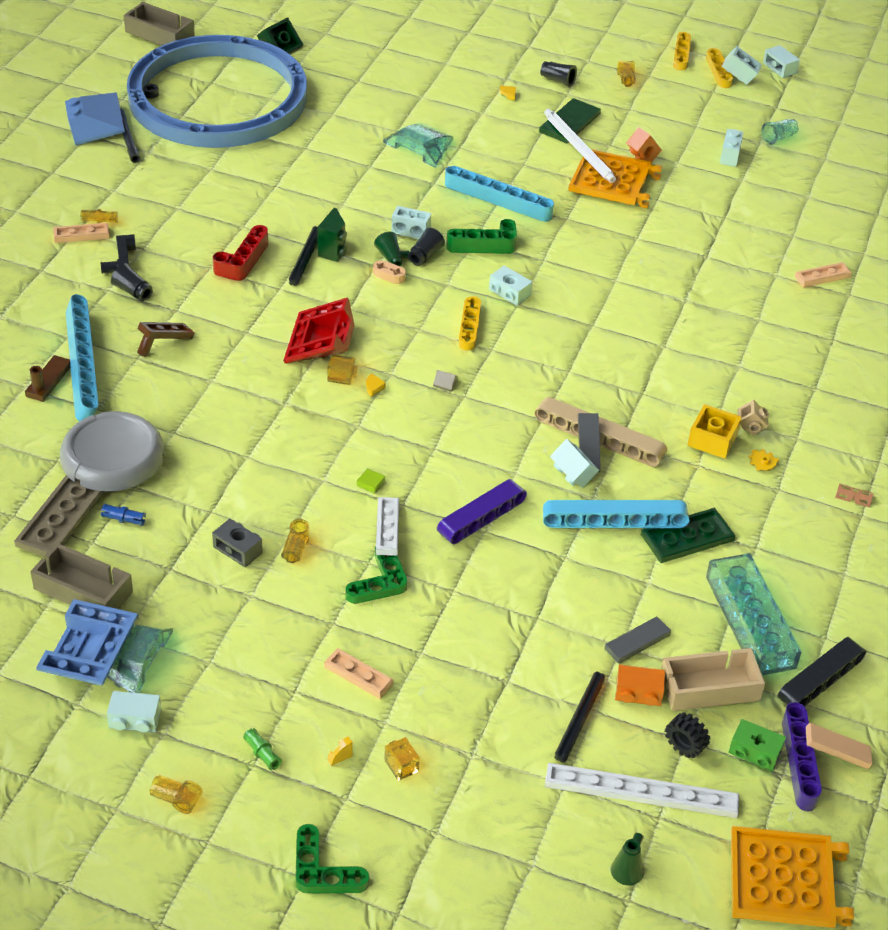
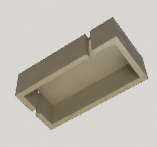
[124,2,195,45]
[30,543,133,609]

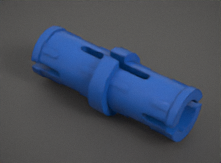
[101,504,146,526]

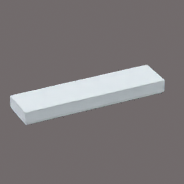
[376,497,399,555]

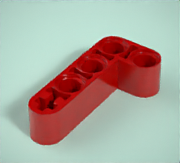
[212,225,268,281]

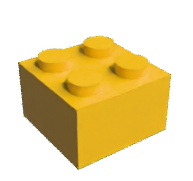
[687,404,742,459]

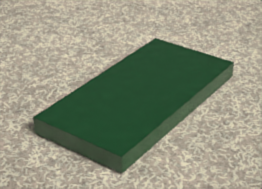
[539,98,601,143]
[641,507,736,563]

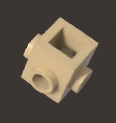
[737,400,769,436]

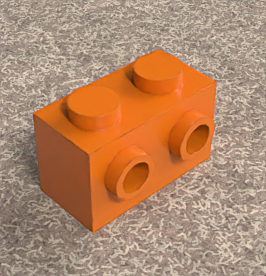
[615,664,665,706]

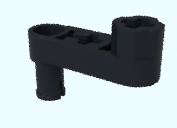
[100,234,136,274]

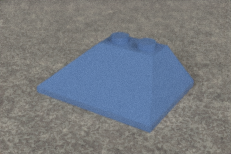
[65,92,125,145]
[36,599,138,686]

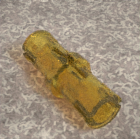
[80,209,118,223]

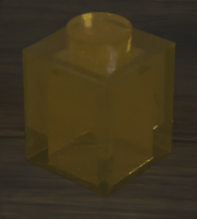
[327,354,358,385]
[384,737,420,781]

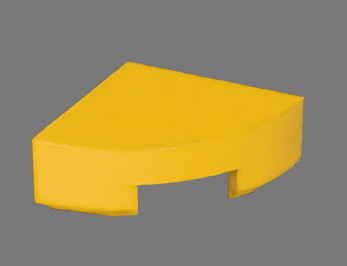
[500,85,516,100]
[366,373,386,397]
[328,736,353,766]

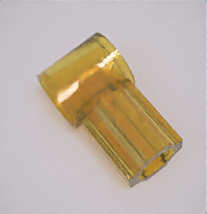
[617,61,636,87]
[281,519,309,564]
[149,774,203,814]

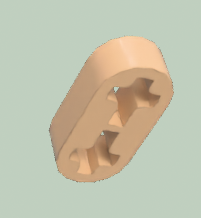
[373,261,406,284]

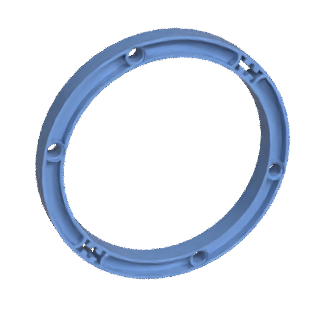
[127,35,307,148]

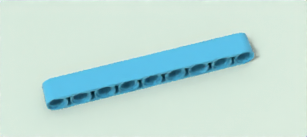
[66,294,98,421]

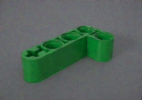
[446,219,517,254]

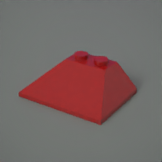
[283,297,355,364]

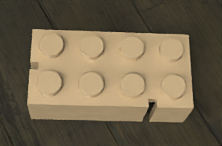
[661,648,765,711]

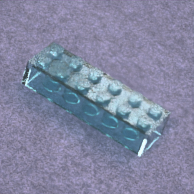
[706,553,802,675]

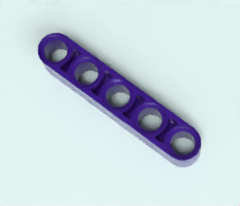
[437,479,527,544]
[782,702,822,811]

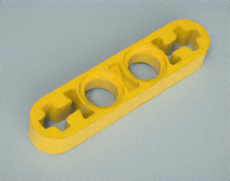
[673,32,691,70]
[706,48,733,88]
[459,296,481,350]

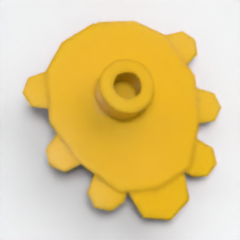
[748,449,779,471]

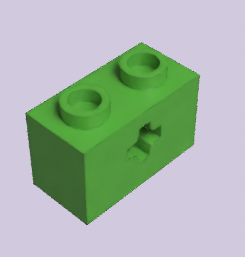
[729,719,786,771]

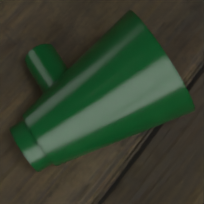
[374,231,410,266]
[610,833,644,885]

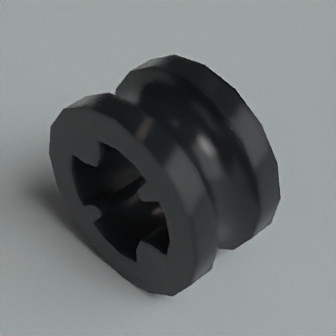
[143,84,159,99]

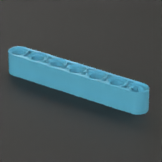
[445,166,554,222]
[543,500,689,528]

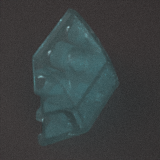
[383,123,453,168]
[107,625,173,693]

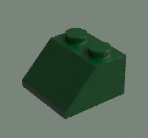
[256,17,304,53]
[318,208,347,262]

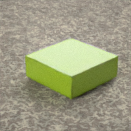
[357,468,385,493]

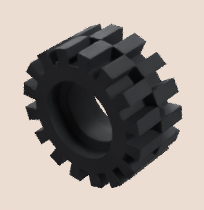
[664,712,710,758]

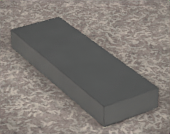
[578,413,601,472]
[604,616,671,664]

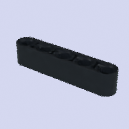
[777,637,867,707]

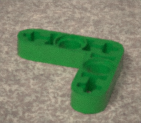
[345,546,407,604]
[295,824,369,893]

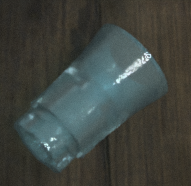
[761,119,799,145]

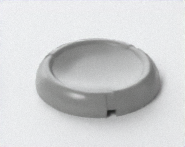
[60,411,165,491]

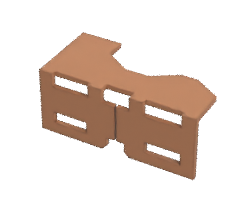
[835,483,874,507]

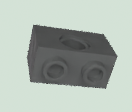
[212,518,263,568]

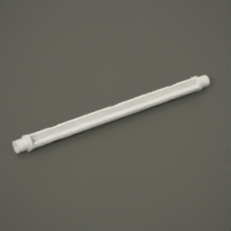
[544,109,616,183]

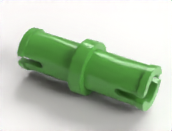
[243,728,282,770]

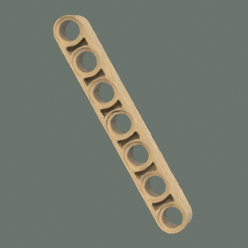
[534,397,667,467]

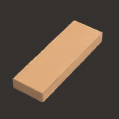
[53,223,110,243]
[795,262,852,288]
[324,648,393,699]
[806,723,873,769]

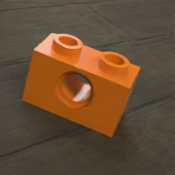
[626,127,662,162]

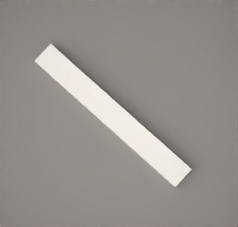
[545,763,739,818]

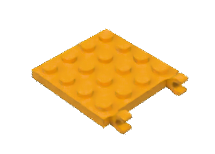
[568,149,662,208]
[731,826,854,928]

